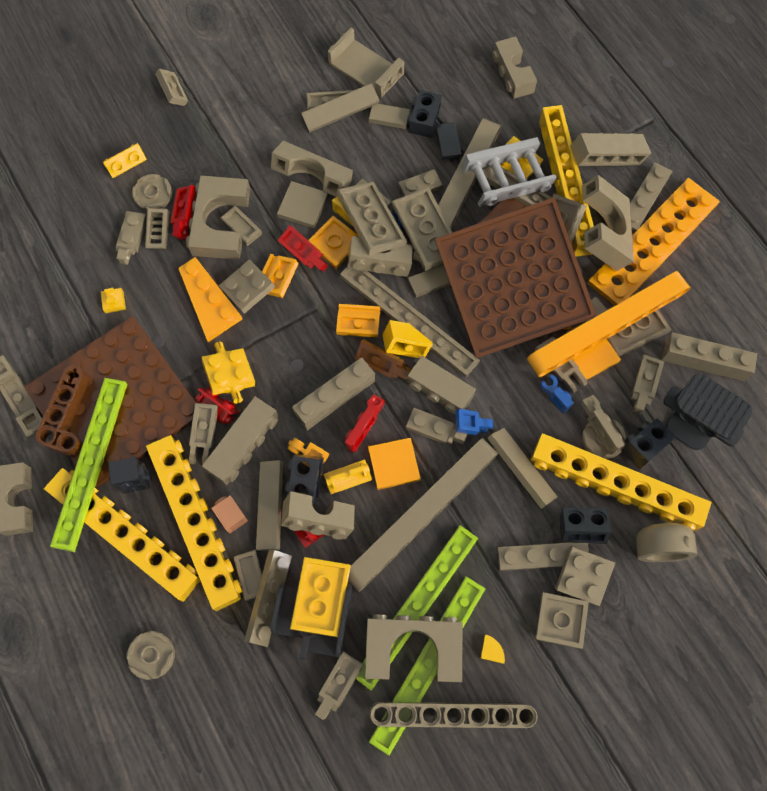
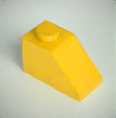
[382,320,432,358]

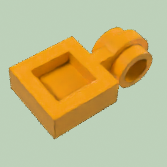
[287,438,330,468]

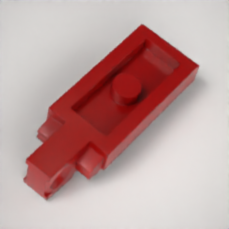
[170,185,196,240]
[277,225,329,272]
[345,394,385,453]

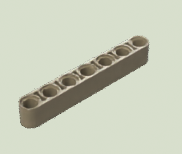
[369,702,538,728]

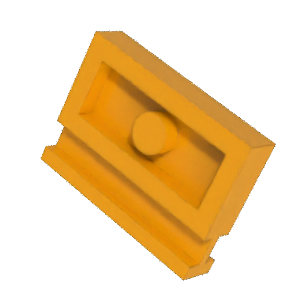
[262,254,299,298]
[336,304,380,337]

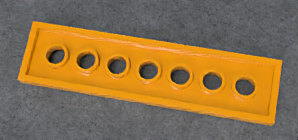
[587,178,720,306]

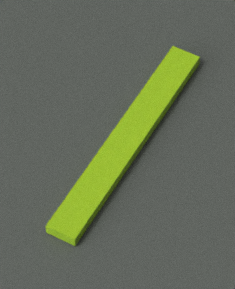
[50,378,127,552]
[356,525,478,691]
[369,577,486,755]

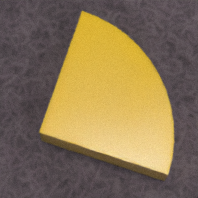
[480,635,505,664]

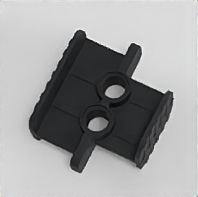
[663,374,752,450]
[271,584,352,661]

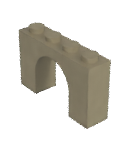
[582,175,634,271]
[186,176,251,260]
[365,615,463,682]

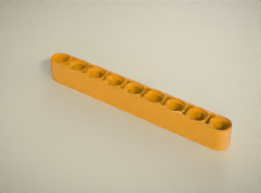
[527,271,691,377]

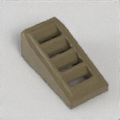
[145,208,170,249]

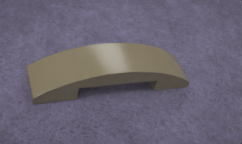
[0,355,43,437]

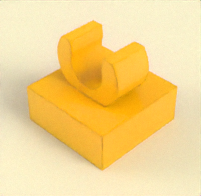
[101,288,126,313]

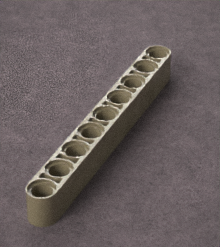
[413,118,501,263]
[348,438,498,592]

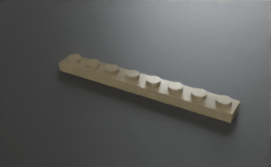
[340,267,480,378]

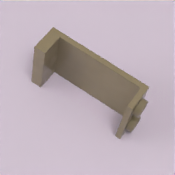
[328,27,404,98]

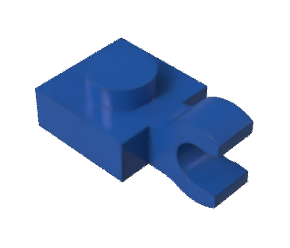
[540,375,574,414]
[455,409,493,435]

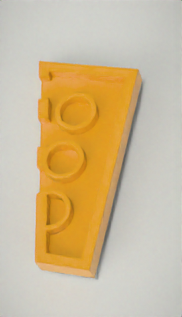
[179,257,242,342]

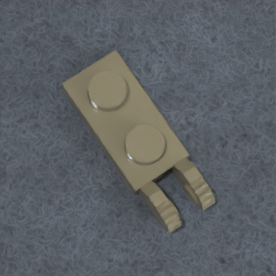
[535,336,588,394]
[189,403,218,464]

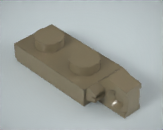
[116,211,147,265]
[631,355,664,414]
[580,395,625,455]
[406,408,467,444]
[315,652,364,720]

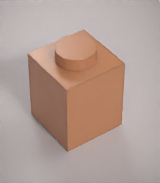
[212,495,248,534]

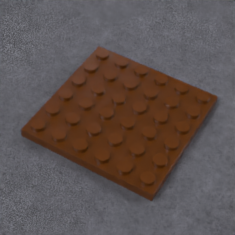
[435,197,596,358]
[24,316,196,489]

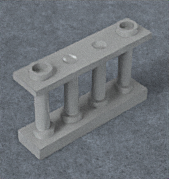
[461,137,557,207]

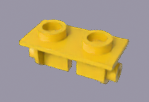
[103,143,147,178]
[324,460,372,494]

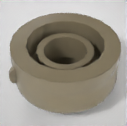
[636,523,698,562]

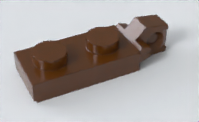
[354,339,413,380]

